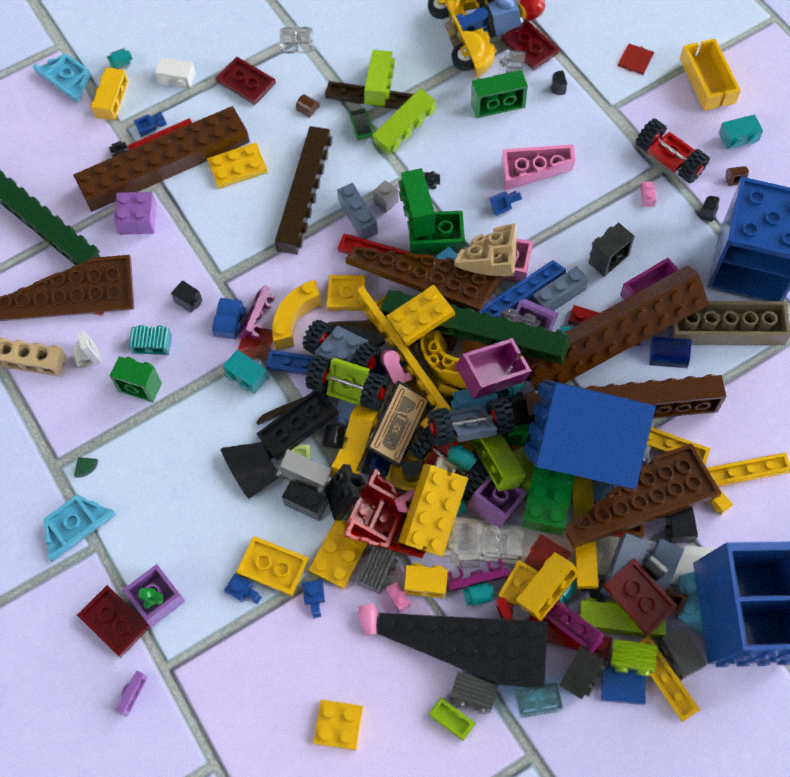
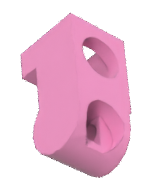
[380,349,413,386]

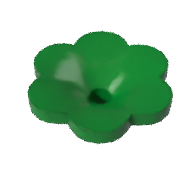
[138,588,163,608]

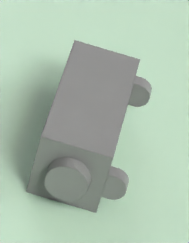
[276,449,332,494]

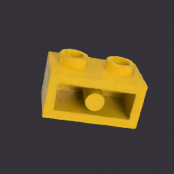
[404,563,448,599]

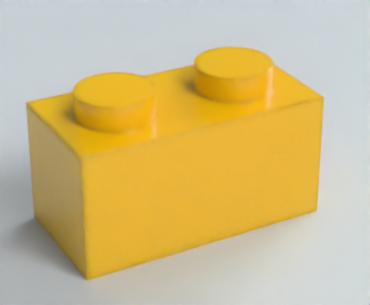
[707,488,733,515]

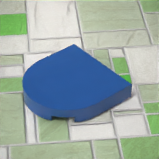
[601,663,646,705]

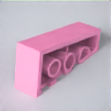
[502,144,575,191]

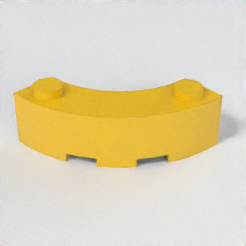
[272,280,322,351]
[420,330,467,388]
[330,404,379,479]

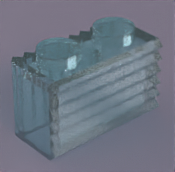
[514,679,563,719]

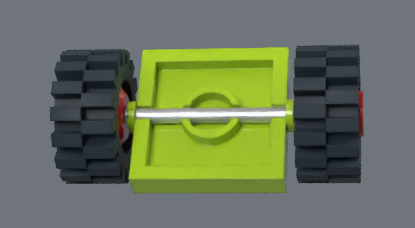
[305,355,389,411]

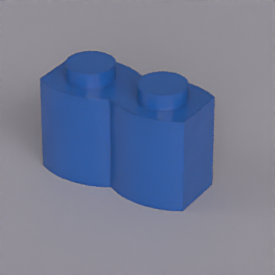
[212,298,246,339]

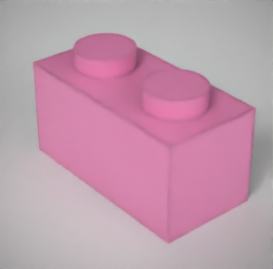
[640,182,657,207]
[394,489,416,512]
[386,582,411,613]

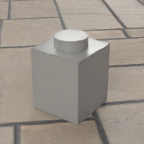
[373,180,399,213]

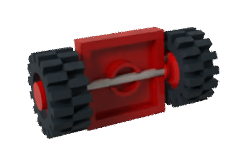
[635,118,710,184]
[408,425,489,500]

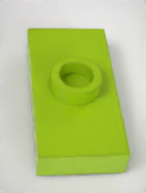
[428,697,476,742]

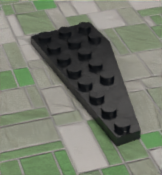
[378,613,548,689]

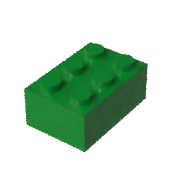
[471,70,528,119]
[398,168,435,238]
[409,210,465,255]
[522,466,575,536]

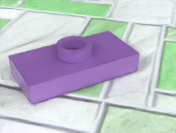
[116,670,148,716]

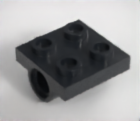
[325,464,366,521]

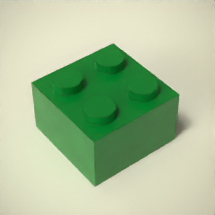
[109,356,162,402]

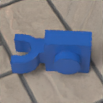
[134,112,167,137]
[489,191,522,216]
[224,573,262,605]
[302,580,325,618]

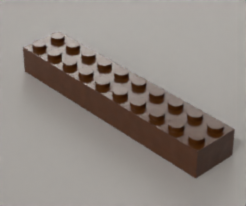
[73,106,250,212]
[522,265,709,391]
[524,374,727,424]

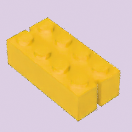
[680,38,741,111]
[398,464,468,557]

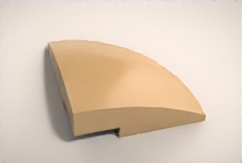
[454,223,517,276]

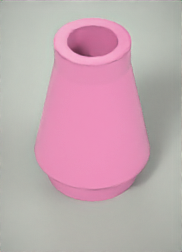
[357,604,377,636]

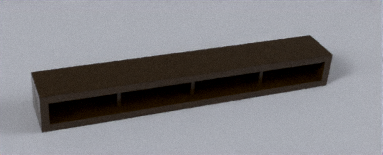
[275,126,333,255]

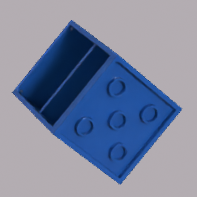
[707,176,790,301]
[523,379,656,489]
[693,541,790,668]

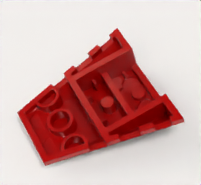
[343,469,426,559]

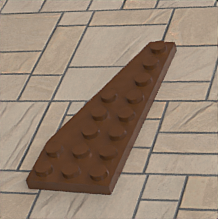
[346,247,503,313]
[0,254,135,321]
[564,443,722,549]

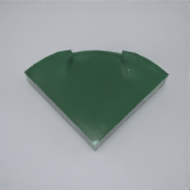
[74,457,99,478]

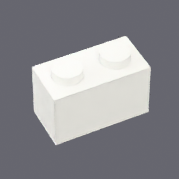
[155,57,196,89]

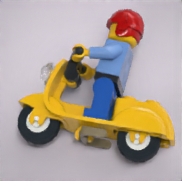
[427,0,546,79]

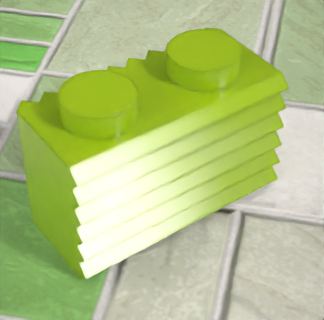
[610,639,657,676]

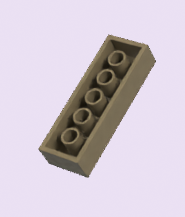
[669,301,790,346]

